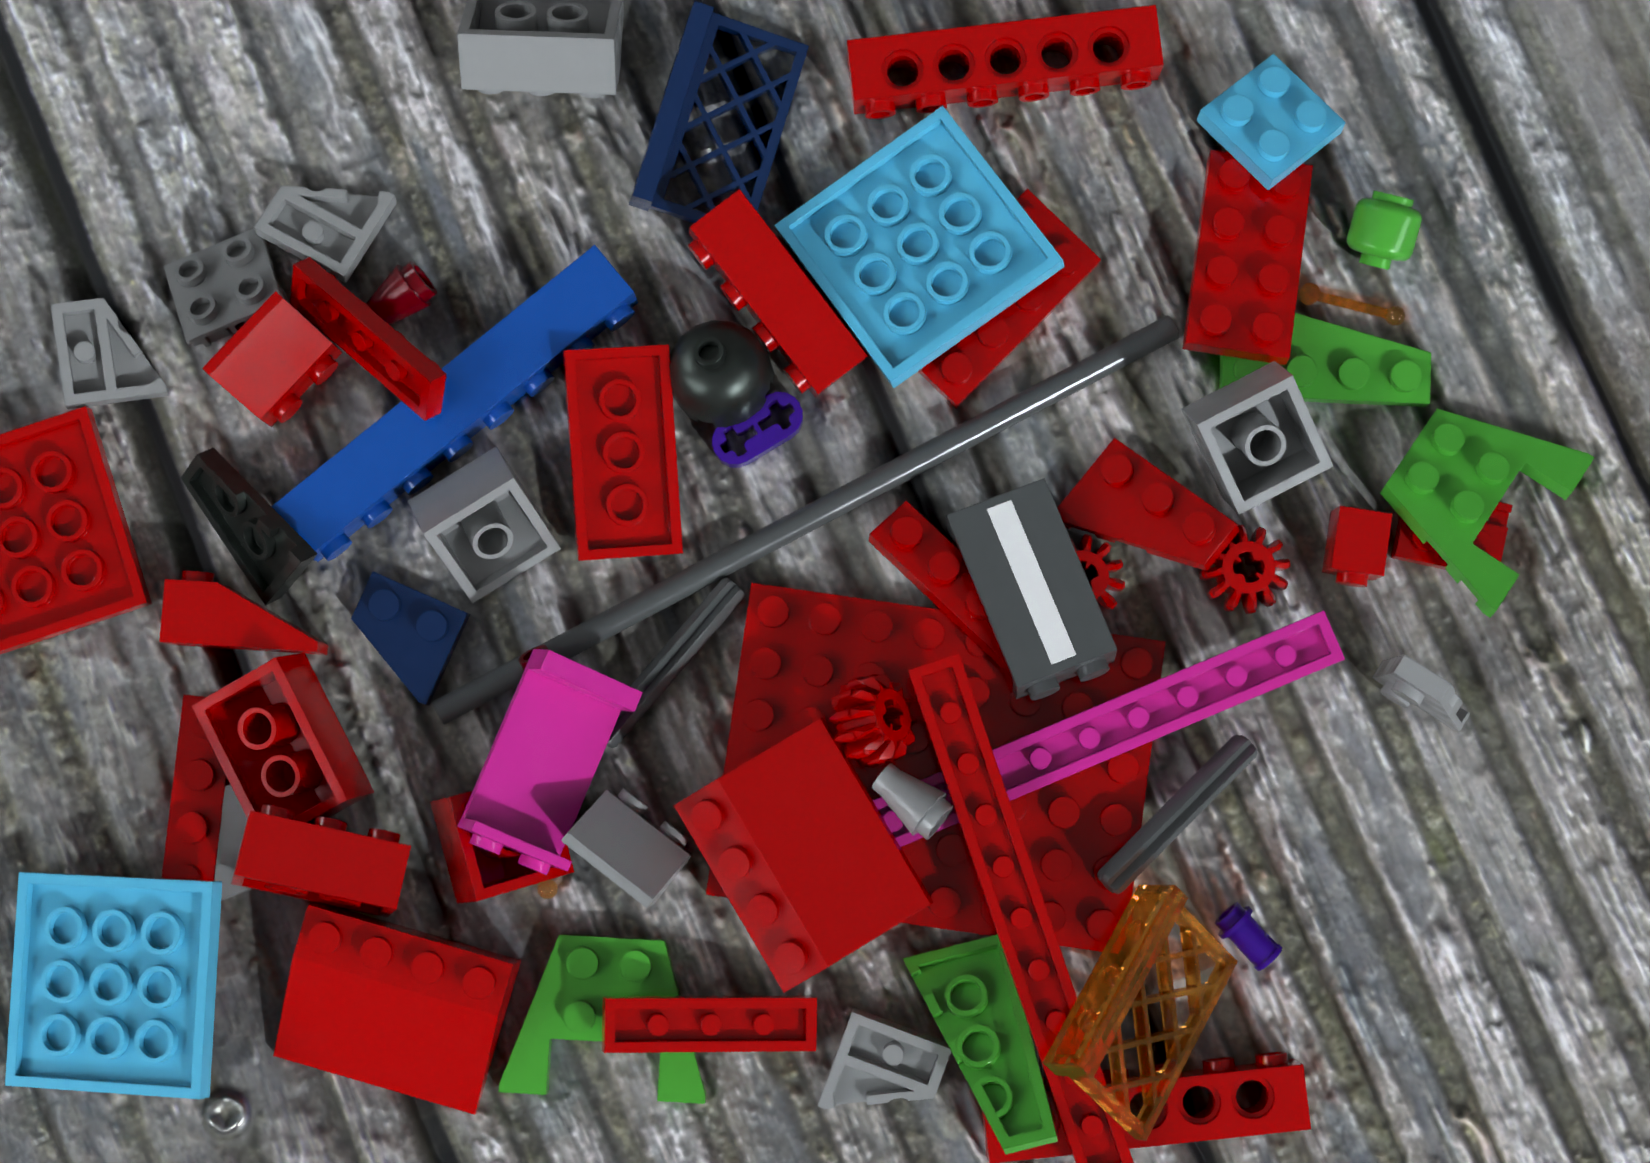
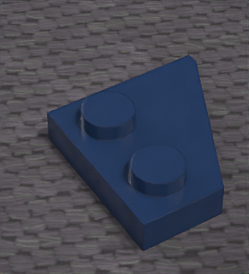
[351,571,470,706]

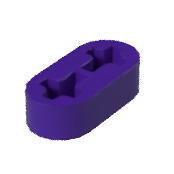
[712,392,803,468]

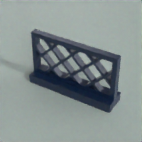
[629,0,809,223]

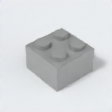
[1181,361,1333,515]

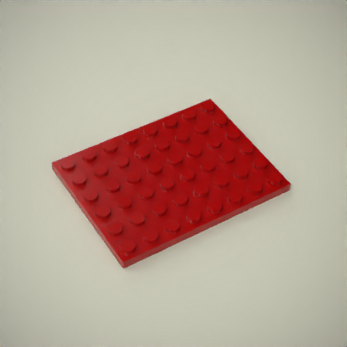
[706,583,1166,955]

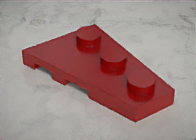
[1057,438,1240,571]

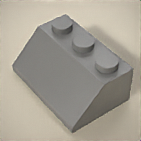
[457,0,624,98]

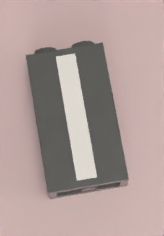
[946,478,1117,701]

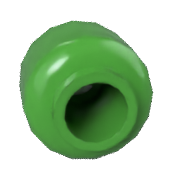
[1347,190,1422,270]

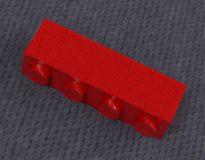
[687,189,868,397]

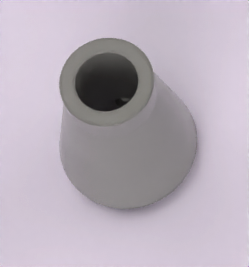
[871,763,954,840]

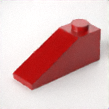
[159,571,328,655]

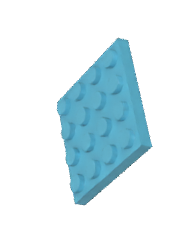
[774,105,1065,388]
[5,872,222,1099]

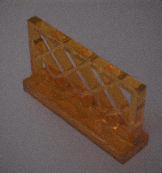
[1042,885,1238,1141]

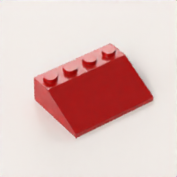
[673,717,933,993]
[273,903,521,1115]

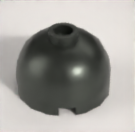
[670,320,774,428]

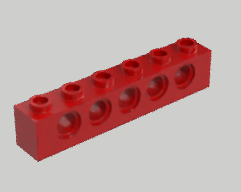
[847,5,1164,119]
[982,1051,1311,1163]

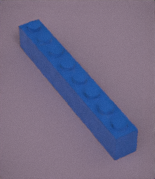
[271,245,638,562]

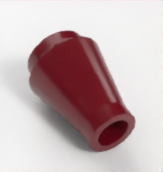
[366,261,437,325]

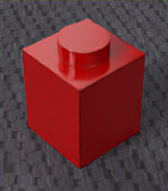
[1322,506,1393,587]

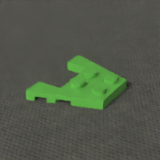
[1380,408,1595,618]
[498,934,706,1104]

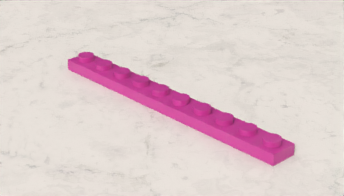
[873,610,1345,847]

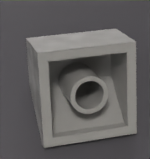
[407,446,561,603]
[561,788,693,908]

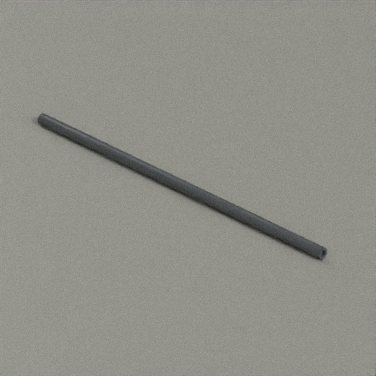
[432,315,1180,725]

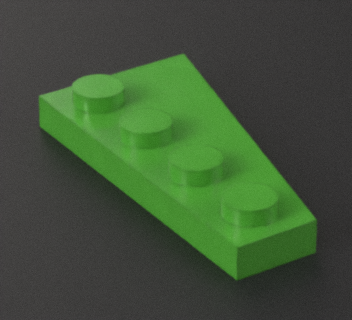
[1219,313,1431,407]
[903,934,1058,1155]

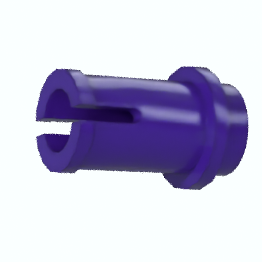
[1215,902,1282,971]

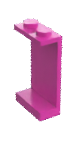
[457,649,643,875]

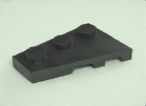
[181,447,317,606]

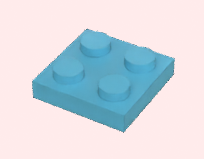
[1197,54,1346,190]

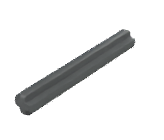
[607,578,745,748]
[1097,735,1257,894]

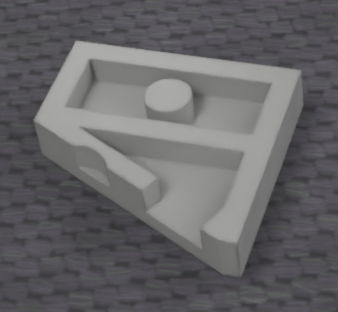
[1372,654,1470,732]

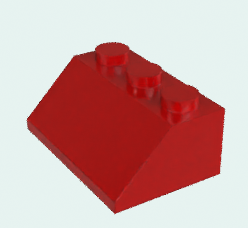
[192,653,374,824]
[231,805,411,917]

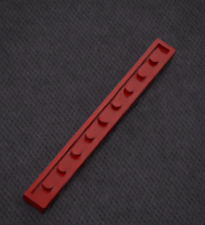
[907,653,1134,1163]

